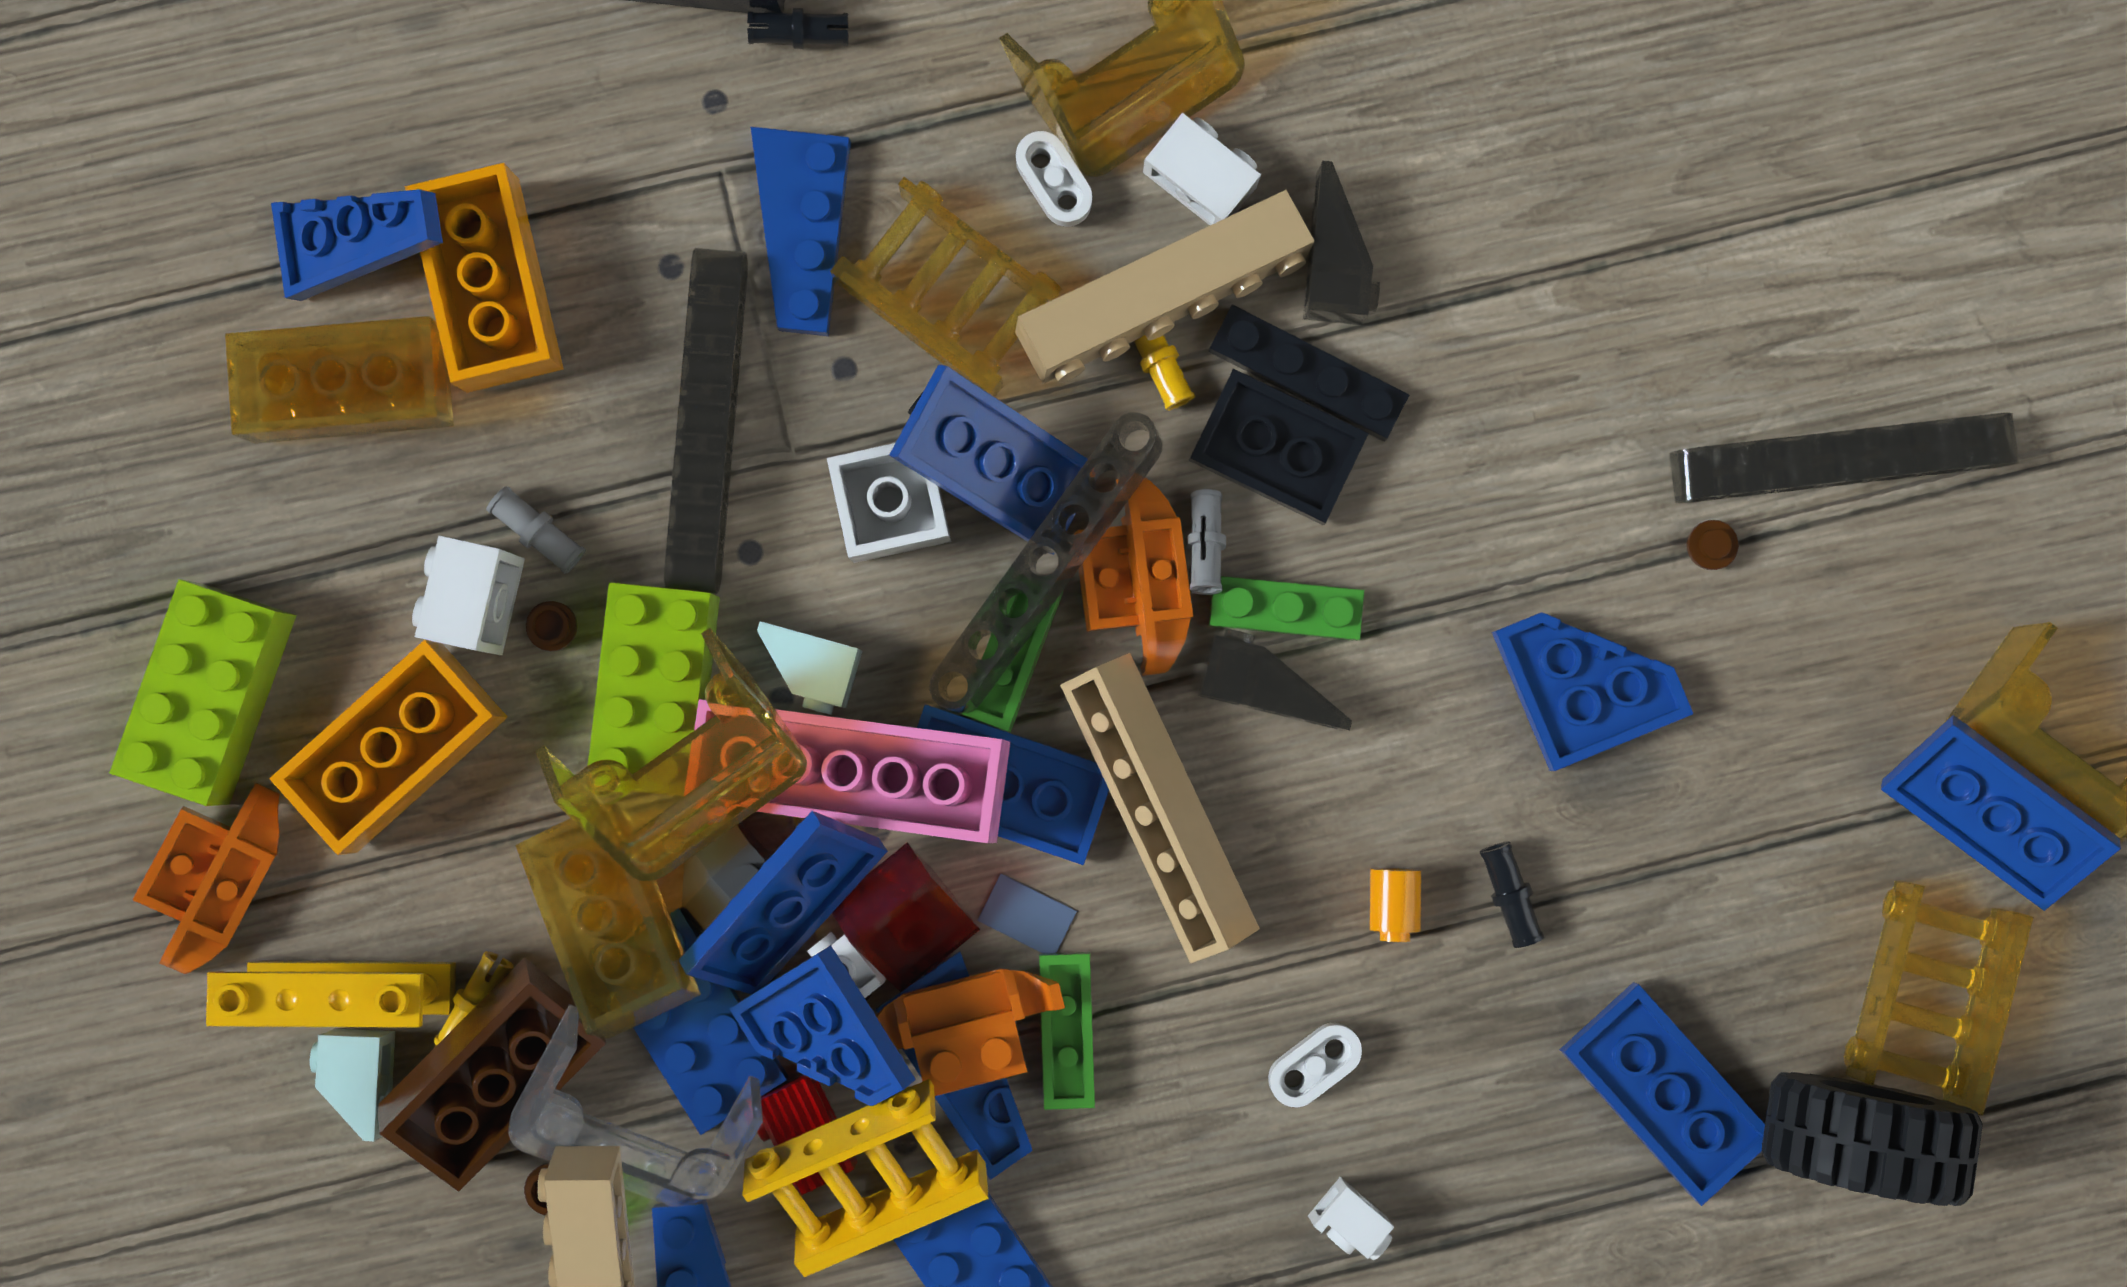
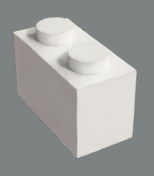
[1143,113,1261,225]

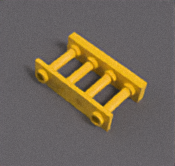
[206,961,456,1027]
[742,1079,989,1277]

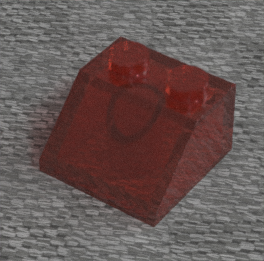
[832,842,981,992]

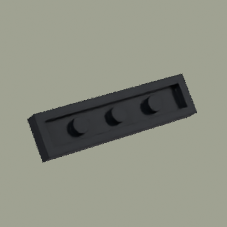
[1208,304,1410,442]

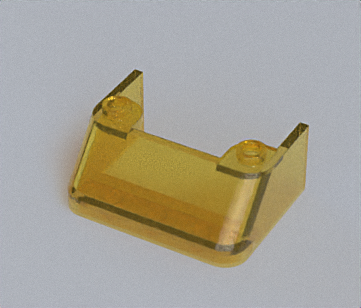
[999,0,1245,177]
[1944,622,2127,844]
[535,628,807,881]

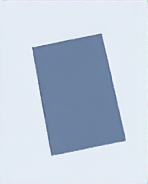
[977,874,1077,954]

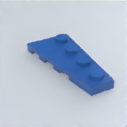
[750,127,851,337]
[271,189,443,301]
[876,951,1033,1180]
[652,1200,731,1287]

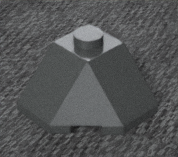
[682,806,772,932]

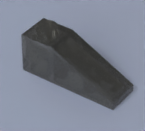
[1303,161,1380,325]
[1198,629,1352,731]

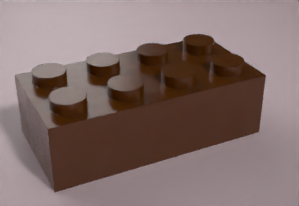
[378,957,606,1192]

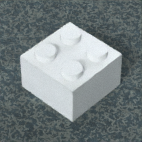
[827,443,951,563]
[412,535,525,655]

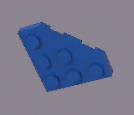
[1492,612,1694,771]
[729,945,916,1106]

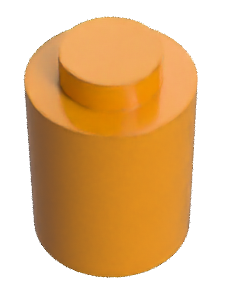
[1369,868,1421,942]

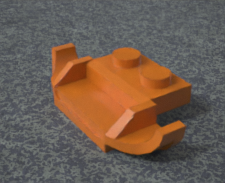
[1074,477,1193,676]
[132,783,280,974]
[876,968,1065,1096]

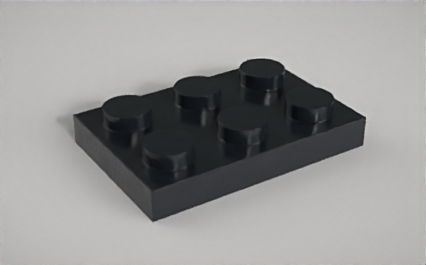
[1189,369,1369,525]

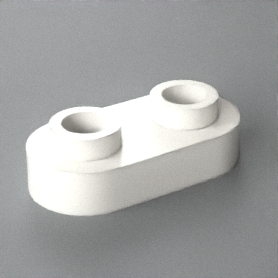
[1016,131,1092,227]
[1268,1023,1362,1107]

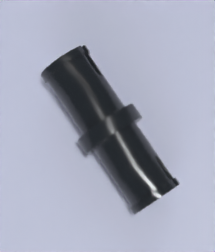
[747,8,849,49]
[1480,841,1544,948]

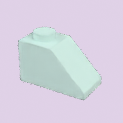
[757,621,862,715]
[310,1029,395,1142]

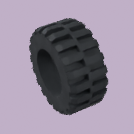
[1762,1072,1983,1206]

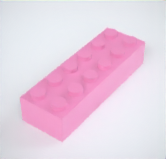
[684,699,1011,843]

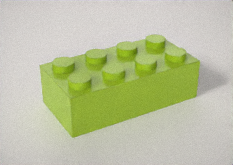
[109,579,297,806]
[585,582,720,797]

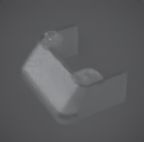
[509,1004,763,1207]

